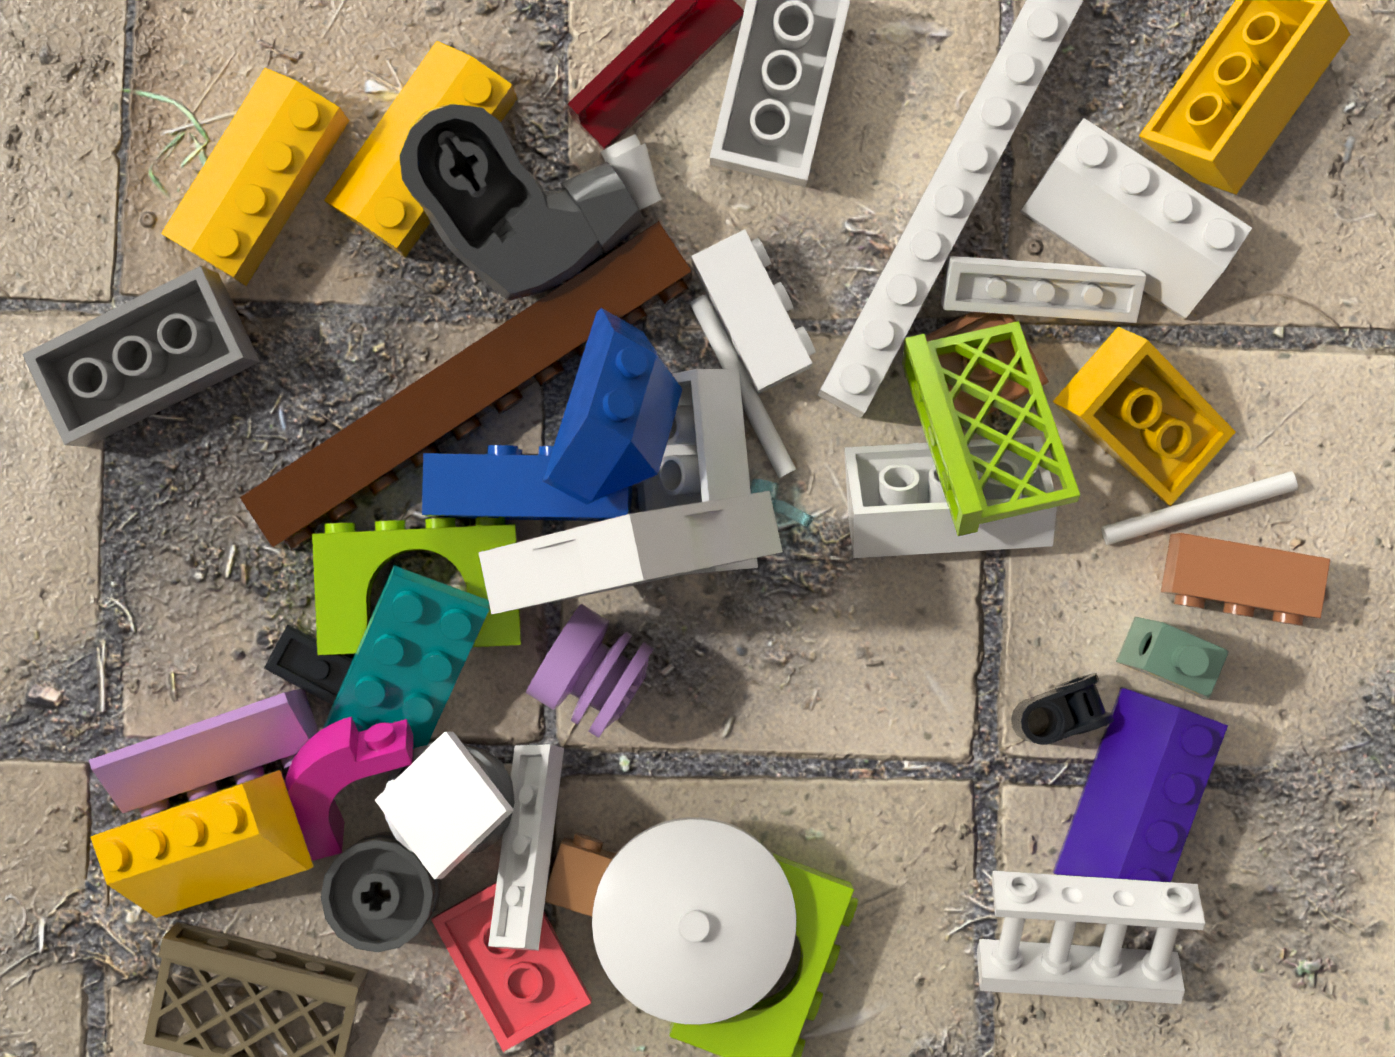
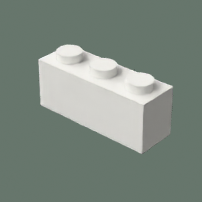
[691,229,816,394]

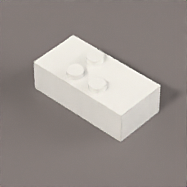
[710,0,850,187]

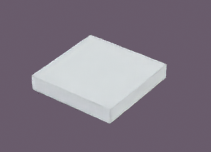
[375,732,514,879]

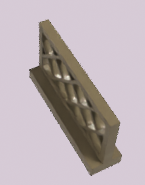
[143,922,369,1057]

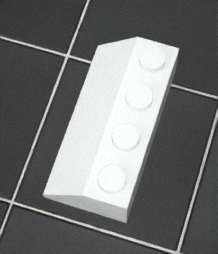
[1020,118,1252,319]
[637,369,758,575]
[845,436,1057,558]

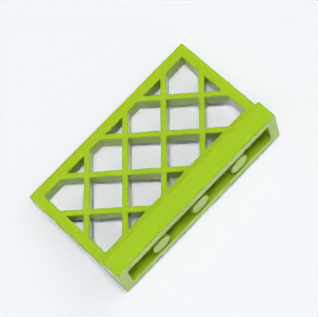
[902,321,1080,536]

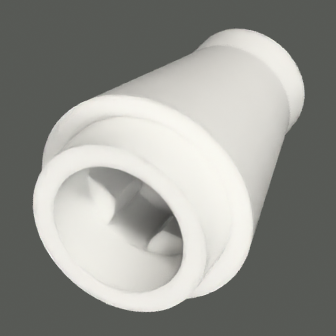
[601,134,662,210]

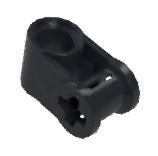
[1011,673,1114,745]

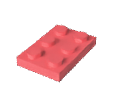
[431,881,592,1052]

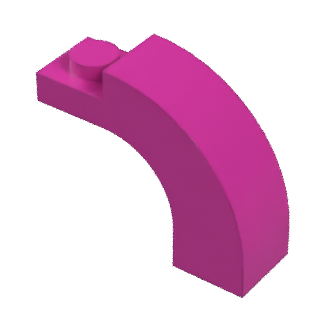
[285,716,413,861]

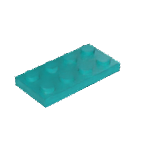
[323,566,490,749]

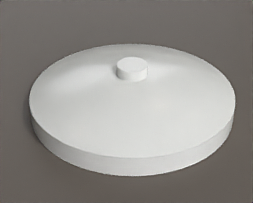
[592,817,796,1025]

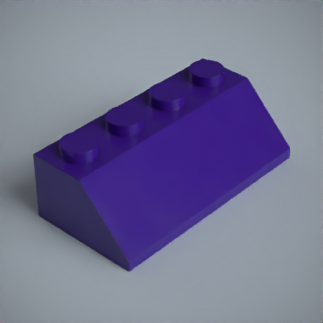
[1053,687,1228,882]

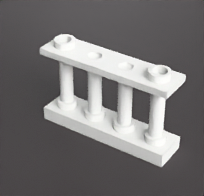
[977,871,1205,1004]

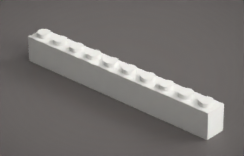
[817,0,1083,418]

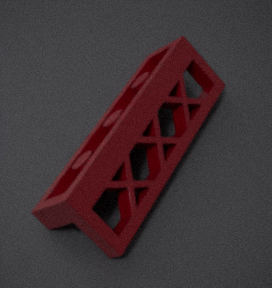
[567,0,744,150]

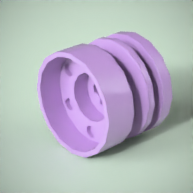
[526,604,654,738]

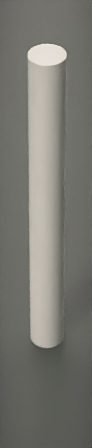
[690,294,796,478]
[1101,471,1298,545]

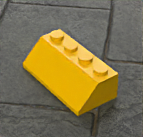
[1139,0,1351,195]
[324,41,518,258]
[161,68,350,286]
[90,770,314,918]

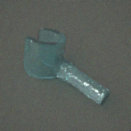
[750,479,813,528]

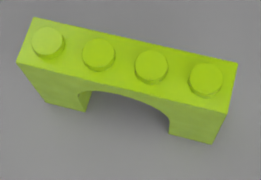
[312,517,522,655]
[669,852,858,1057]

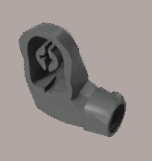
[399,104,644,301]

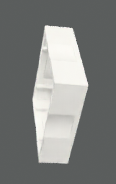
[479,491,783,614]

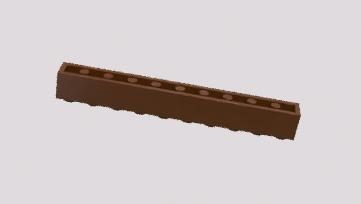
[240,221,692,551]

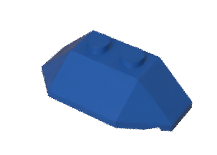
[543,308,683,504]

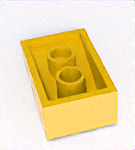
[1052,327,1236,506]

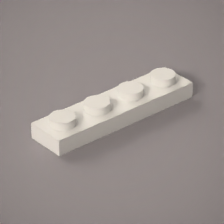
[940,256,1146,323]
[488,744,564,951]

